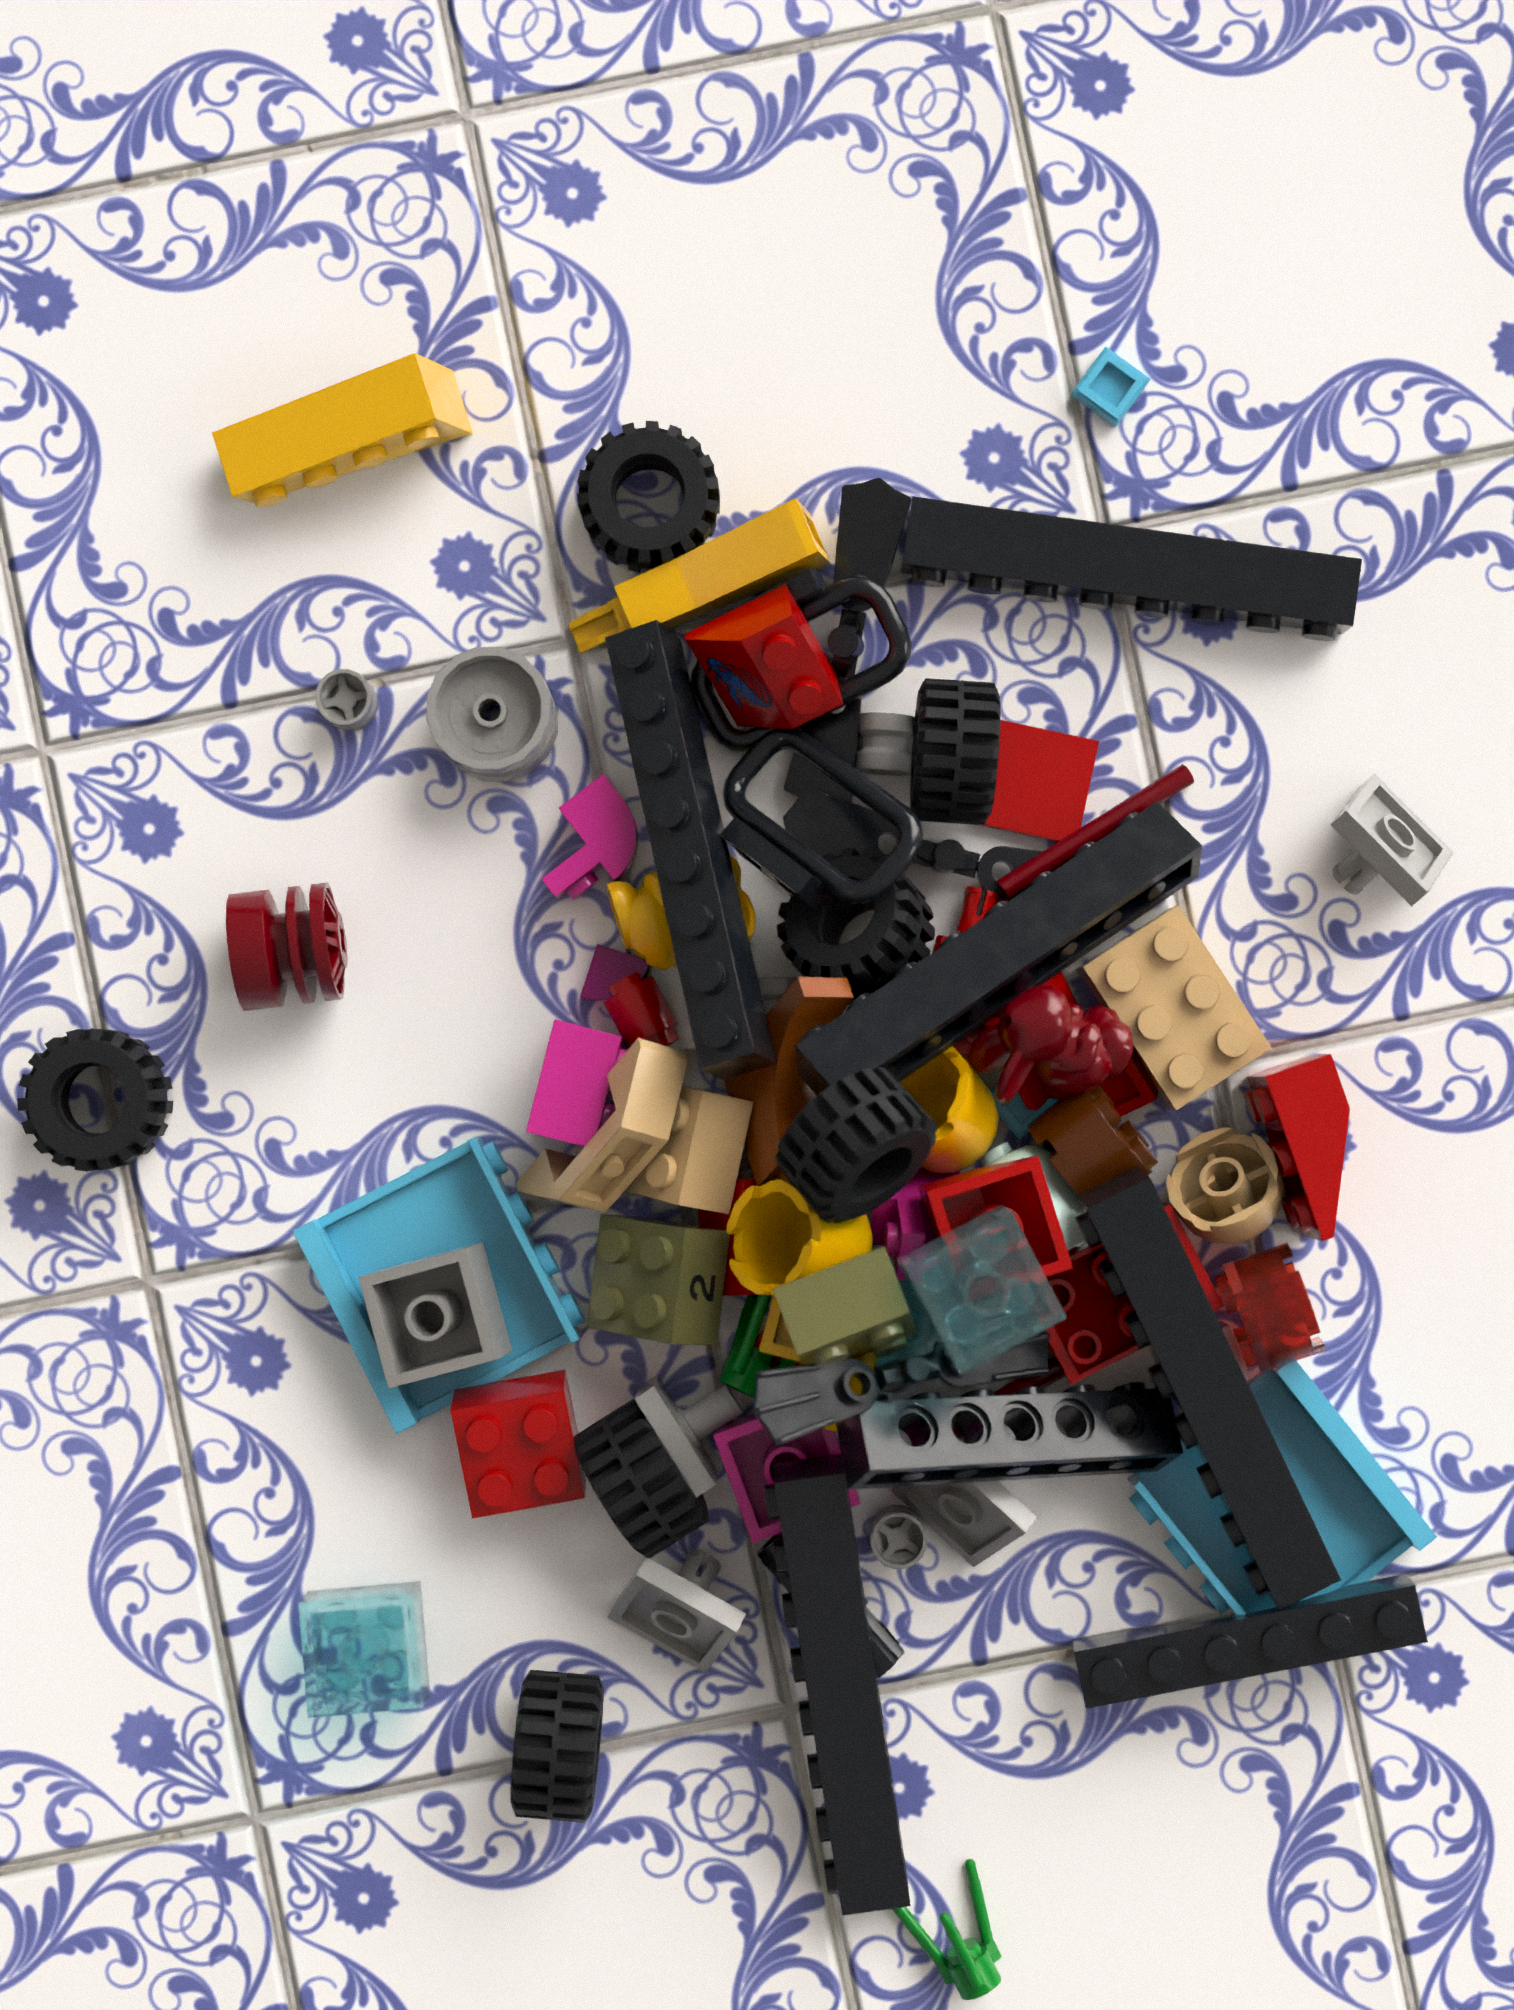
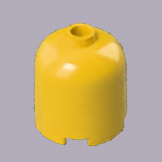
[900,1046,999,1173]
[726,1179,873,1295]

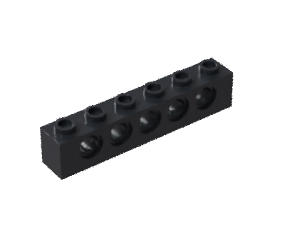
[836,1382,1184,1490]

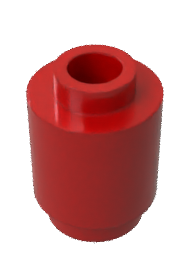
[603,972,680,1049]

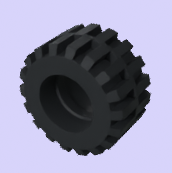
[577,421,720,573]
[910,678,1001,825]
[777,848,935,1005]
[17,1028,173,1171]
[776,1067,937,1223]
[574,1399,709,1558]
[510,1670,604,1823]

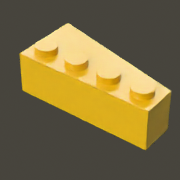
[212,353,473,507]

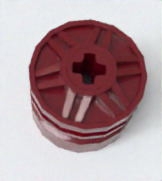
[226,882,348,1011]

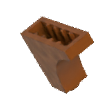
[724,977,854,1186]

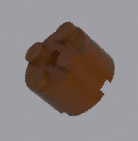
[1027,1085,1158,1195]

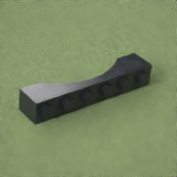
[1072,1574,1428,1709]

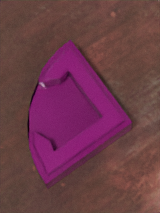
[580,944,650,1001]

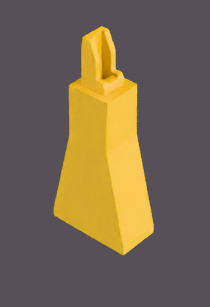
[568,498,831,654]

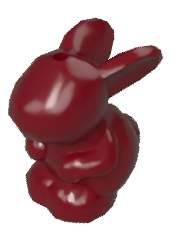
[968,985,1133,1105]

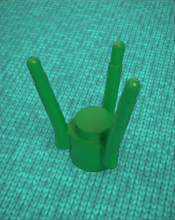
[718,1295,795,1399]
[892,1859,1002,2000]

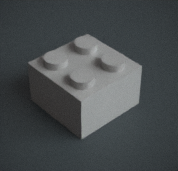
[358,1242,513,1389]

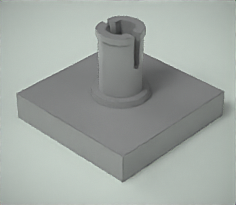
[1331,773,1454,906]
[634,1375,743,1497]
[891,1481,1037,1567]
[608,1549,746,1673]

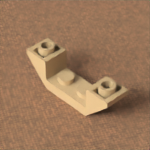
[516,1038,688,1212]

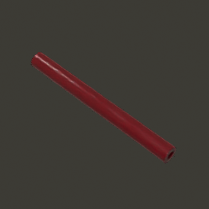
[995,764,1194,900]

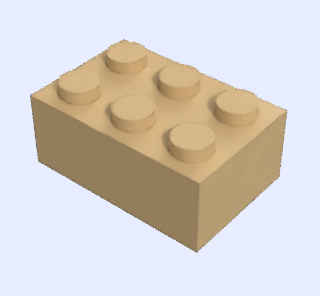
[1076,905,1272,1111]

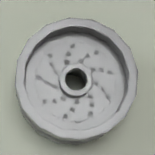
[426,647,558,782]

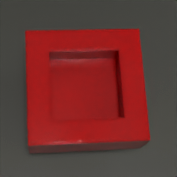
[1100,1051,1158,1117]

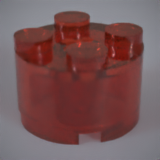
[1214,1243,1326,1373]

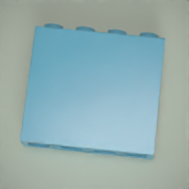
[293,1136,586,1434]
[1127,1353,1437,1616]

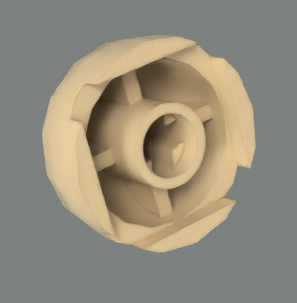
[1166,1128,1285,1244]

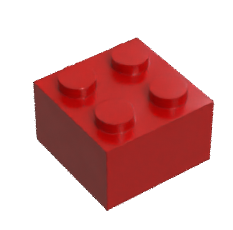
[450,1369,586,1519]

